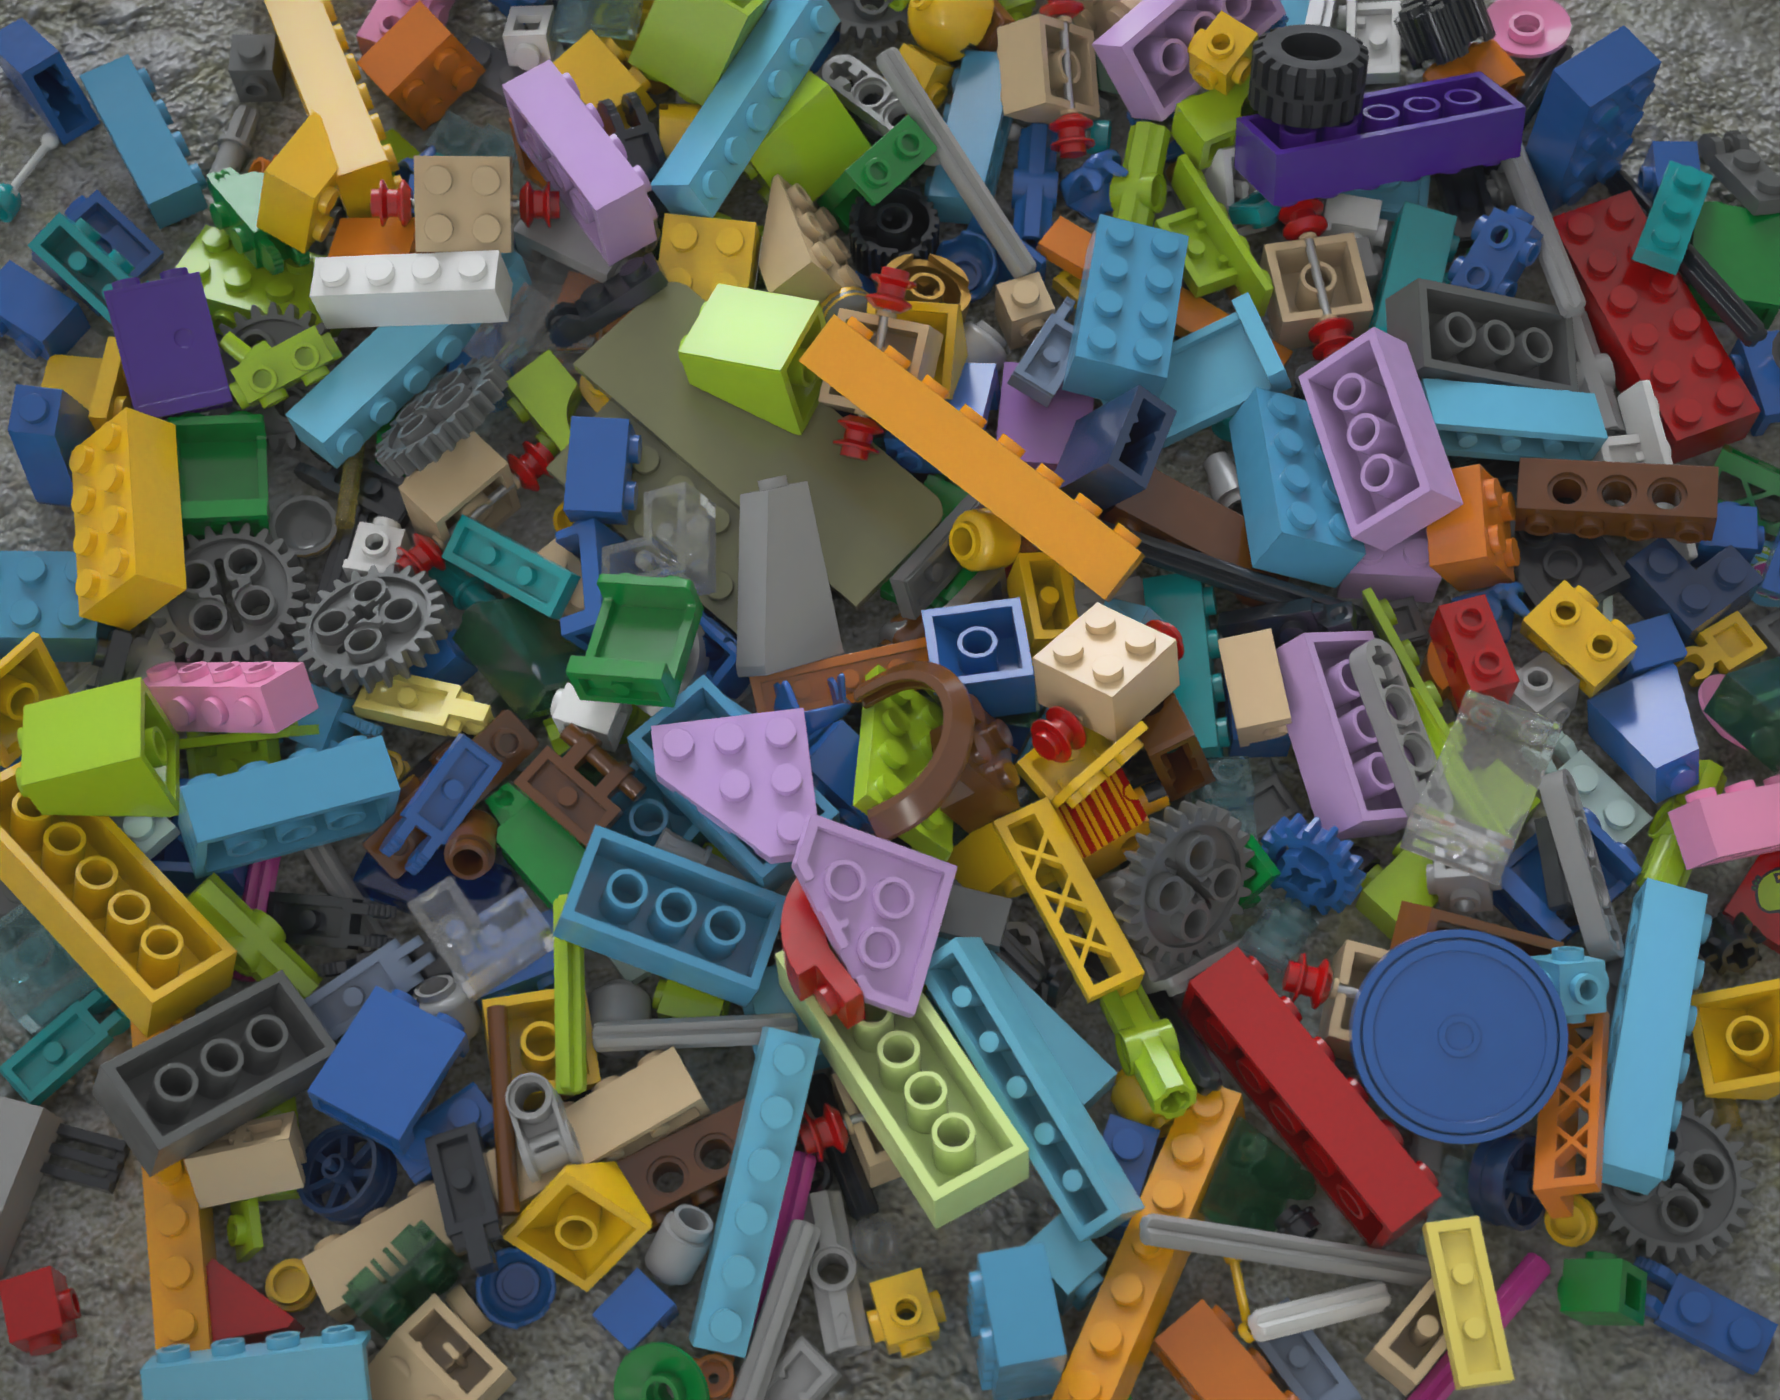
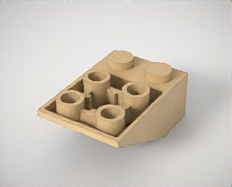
[758,174,863,304]
[368,1293,517,1400]

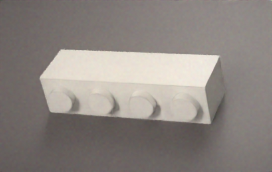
[310,250,513,329]

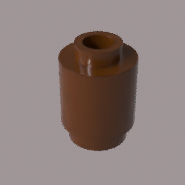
[444,810,499,880]

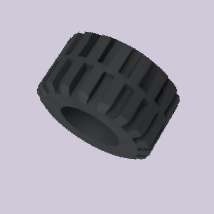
[1248,24,1369,129]

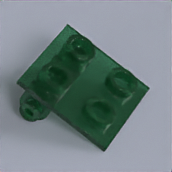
[1198,1116,1317,1232]
[341,1219,465,1340]

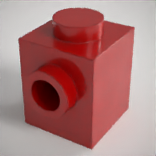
[0,1265,81,1356]

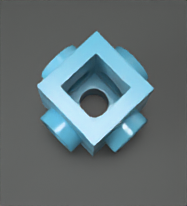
[1530,946,1609,1024]

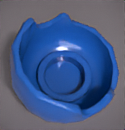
[936,230,999,303]
[475,1246,557,1329]

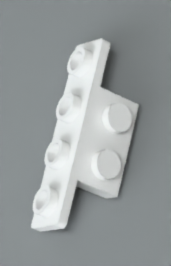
[1338,0,1401,84]
[1593,380,1698,562]

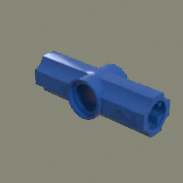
[1011,123,1059,250]

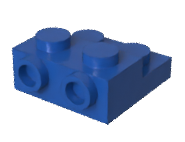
[31,190,164,317]

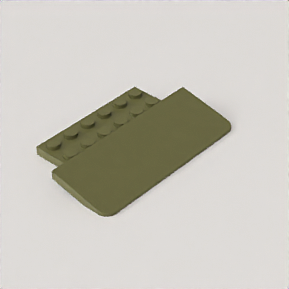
[546,282,943,636]

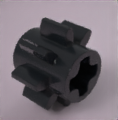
[1699,912,1766,976]

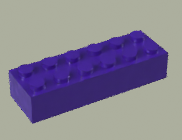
[1234,71,1526,207]

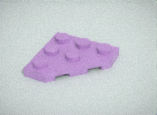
[651,708,817,864]
[791,813,958,1018]

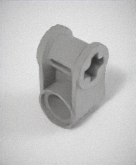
[505,1072,584,1183]

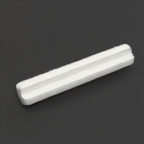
[1247,1280,1391,1342]

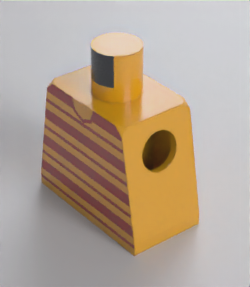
[1055,767,1170,880]

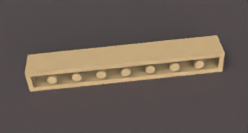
[301,1046,711,1325]

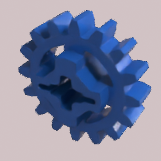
[1260,813,1366,915]

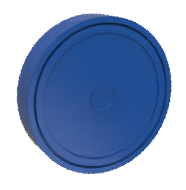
[1349,929,1568,1144]

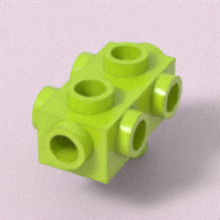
[218,325,343,410]

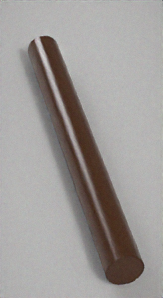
[487,1005,520,1216]

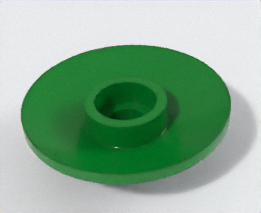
[613,1342,710,1400]

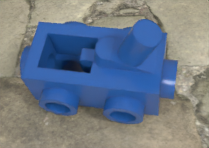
[1448,205,1544,297]

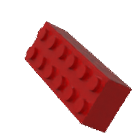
[1552,190,1760,464]
[1181,946,1442,1250]

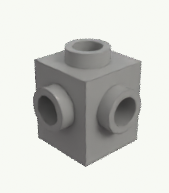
[1500,651,1580,740]
[1426,833,1502,915]

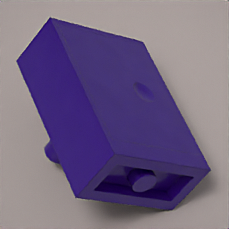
[103,267,233,421]

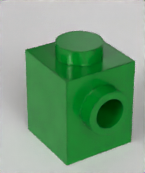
[1557,1251,1648,1326]

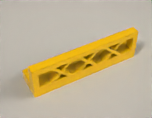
[992,797,1145,1003]

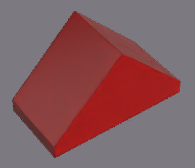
[206,1258,306,1345]

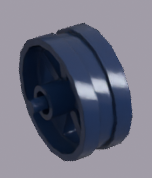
[296,1124,397,1226]
[1468,1132,1546,1231]

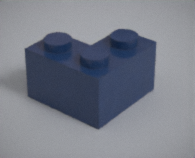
[1619,538,1764,648]

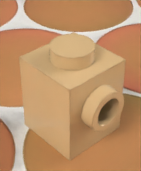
[995,272,1055,350]

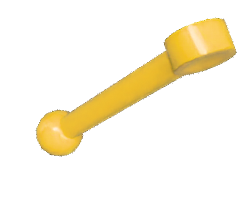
[1223,1257,1255,1343]

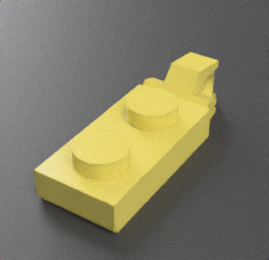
[353,674,494,737]

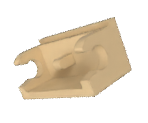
[1218,628,1292,747]
[184,1111,307,1209]

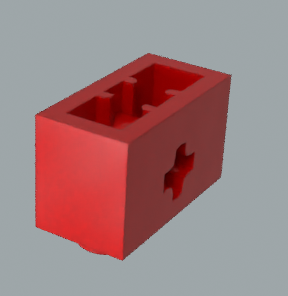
[1428,594,1520,717]

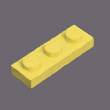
[1422,1216,1514,1391]

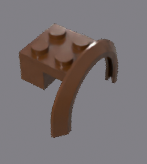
[853,661,1020,841]

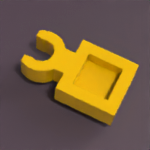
[1673,610,1768,687]

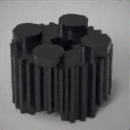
[1394,0,1496,71]
[849,181,940,281]

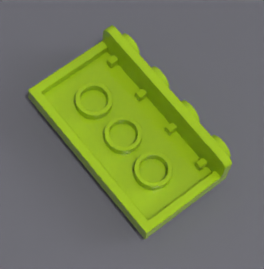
[175,225,343,344]
[853,664,954,862]

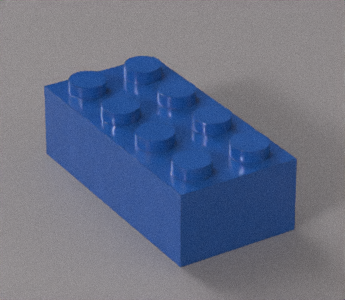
[1525,25,1661,213]

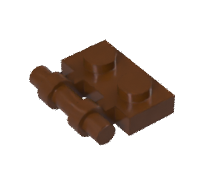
[513,723,647,848]

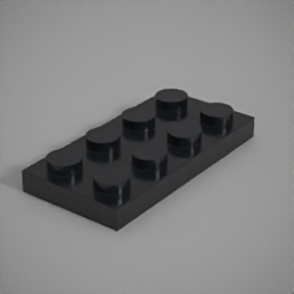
[1469,458,1631,610]

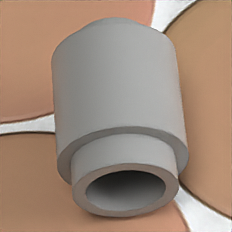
[645,1205,713,1285]

